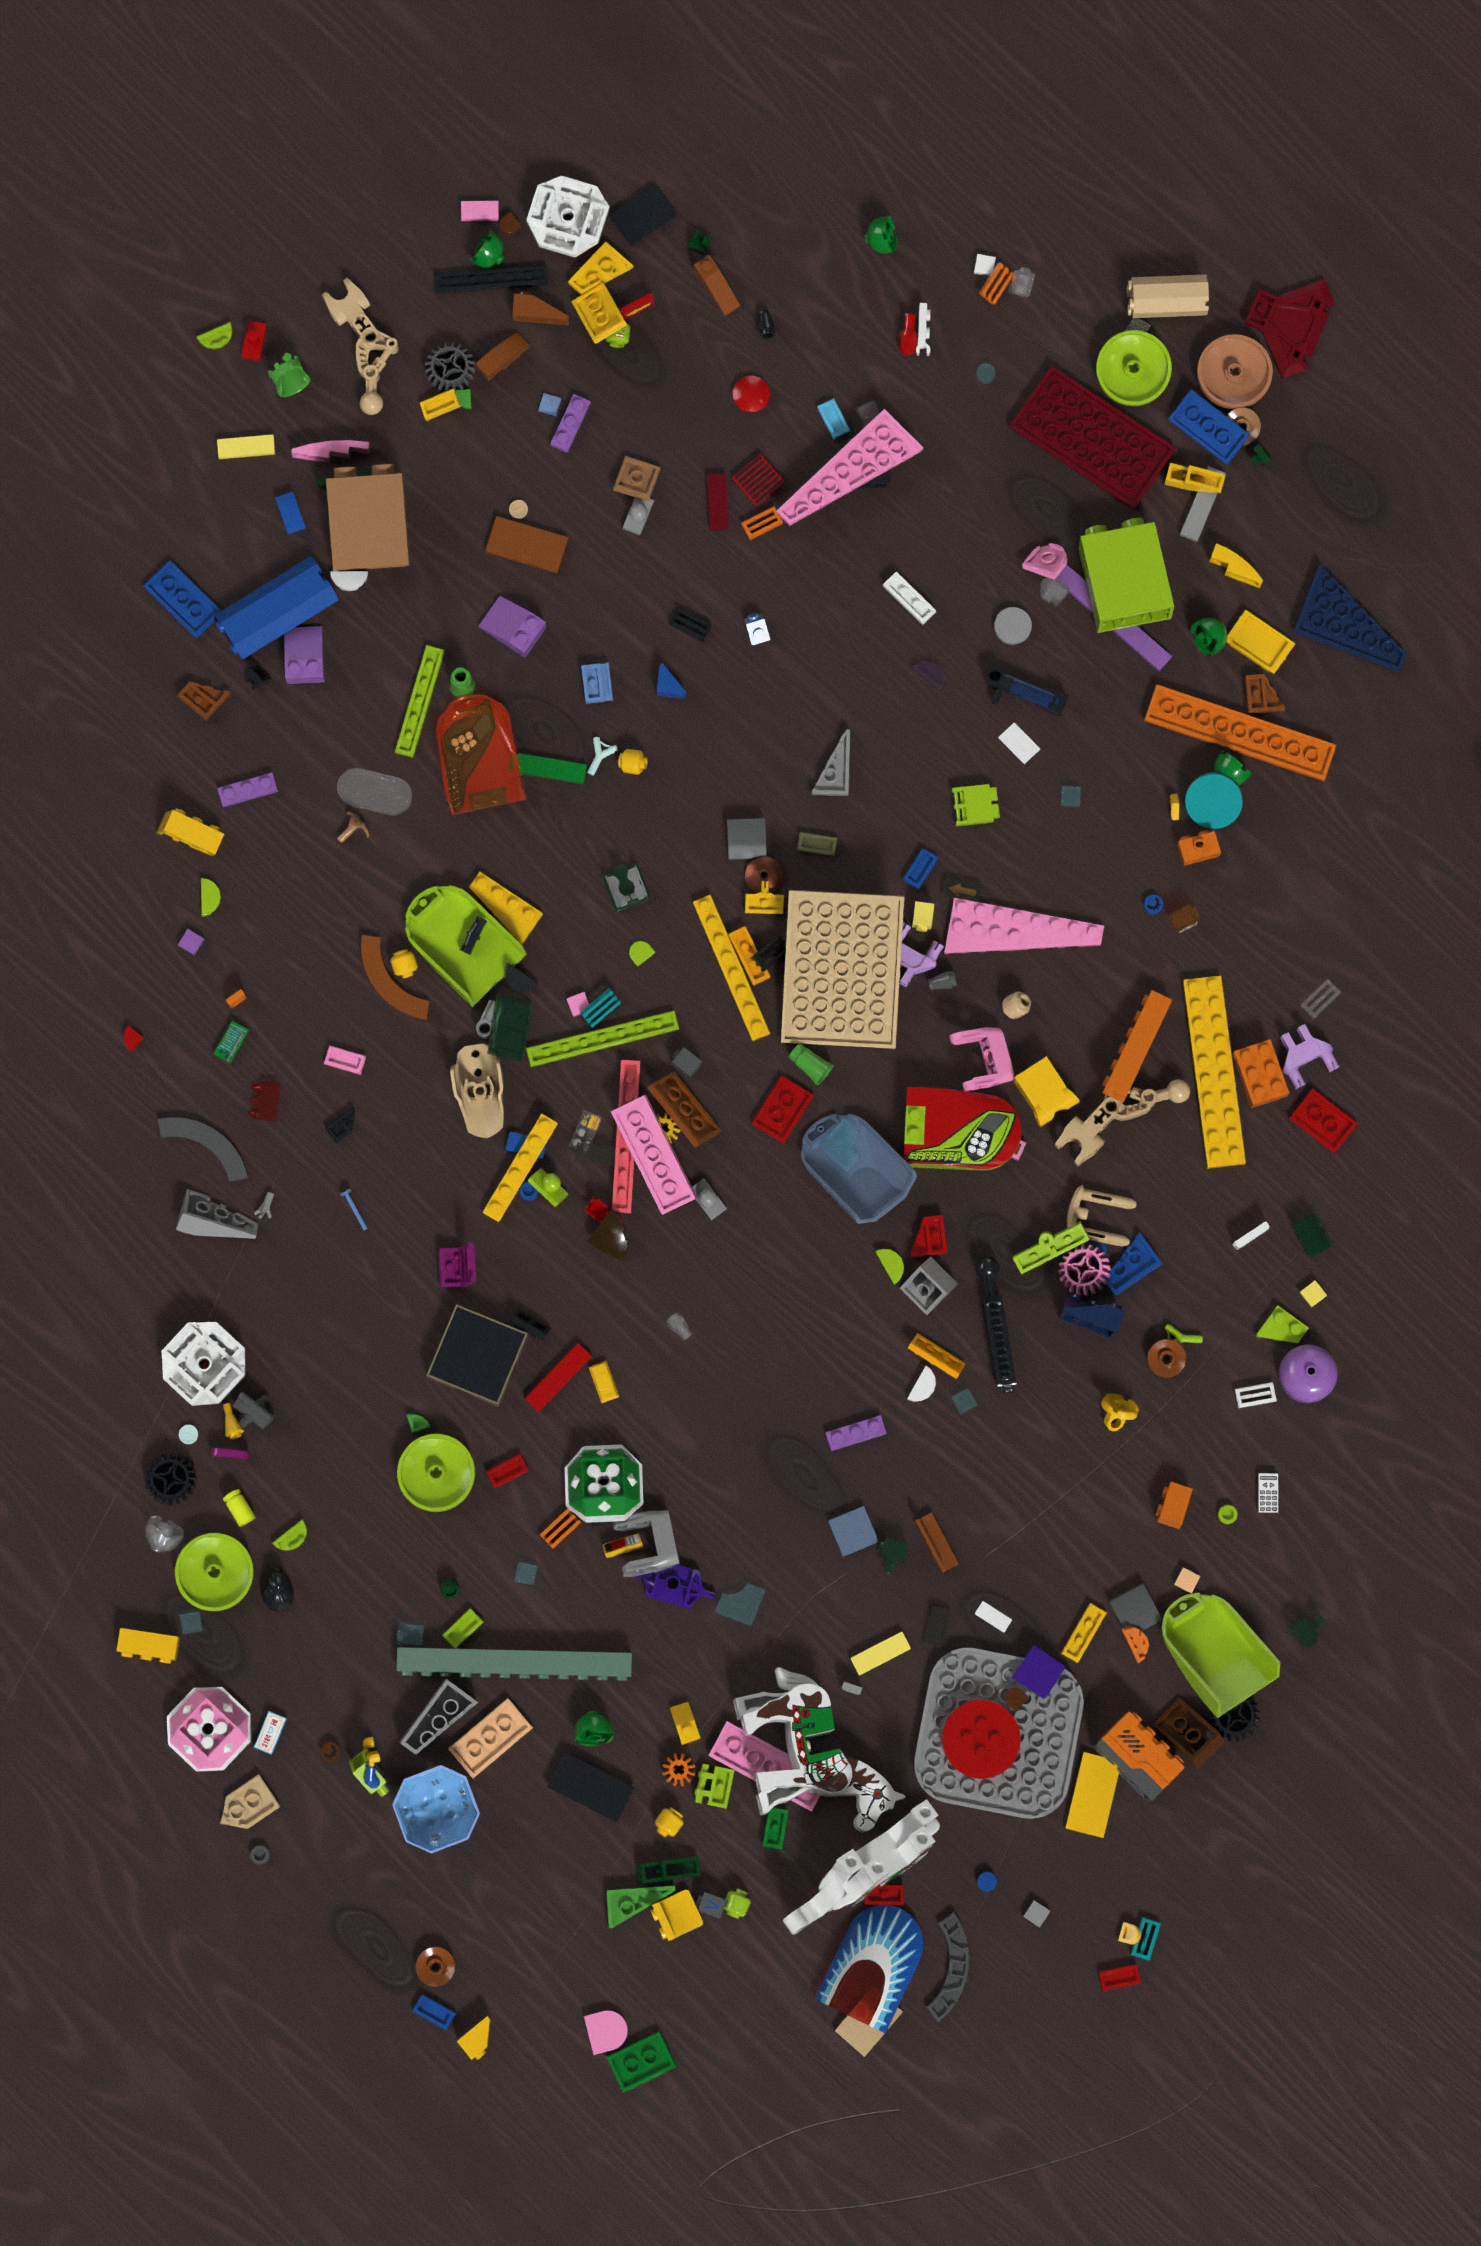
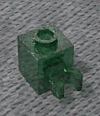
[878,1537,909,1574]
[1288,1615,1325,1648]

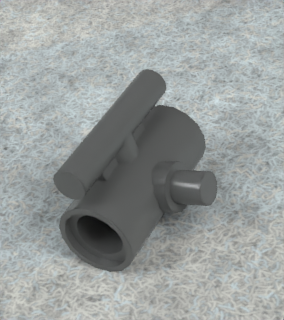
[233,1392,275,1430]

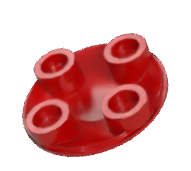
[733,376,770,412]

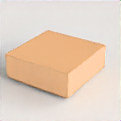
[1174,1567,1200,1594]

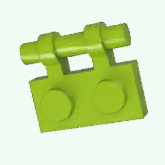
[694,1764,734,1809]

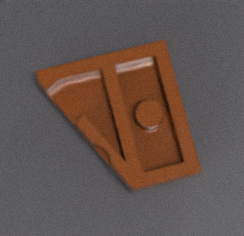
[1245,674,1285,714]
[177,682,230,721]

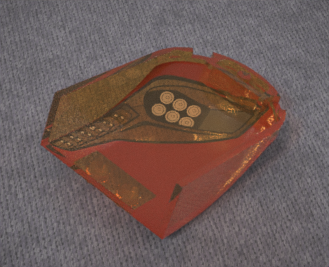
[436,694,526,815]

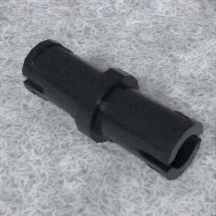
[459,916,487,955]

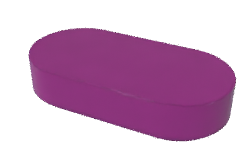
[210,1448,250,1459]

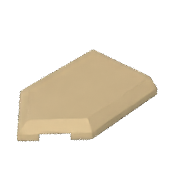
[220,1774,280,1829]

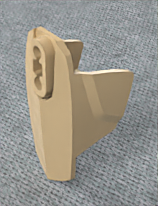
[450,1044,504,1138]

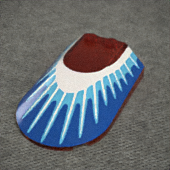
[814,1905,924,2034]

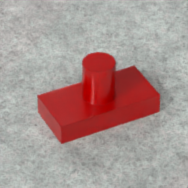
[241,321,267,361]

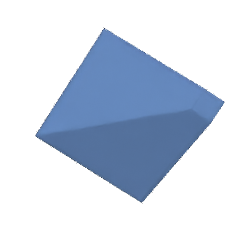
[538,393,562,416]

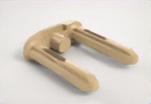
[1067,1185,1137,1247]

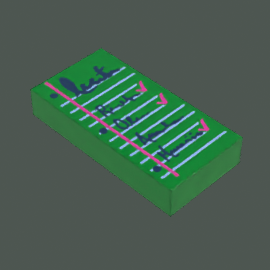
[214,1021,249,1064]

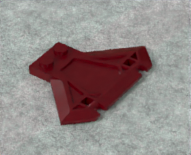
[1244,279,1334,379]

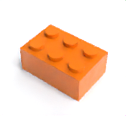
[1232,1039,1289,1108]

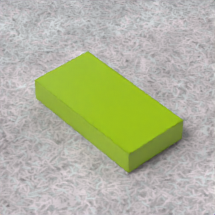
[442,1608,484,1649]

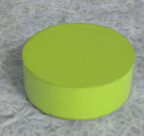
[1218,1505,1238,1524]

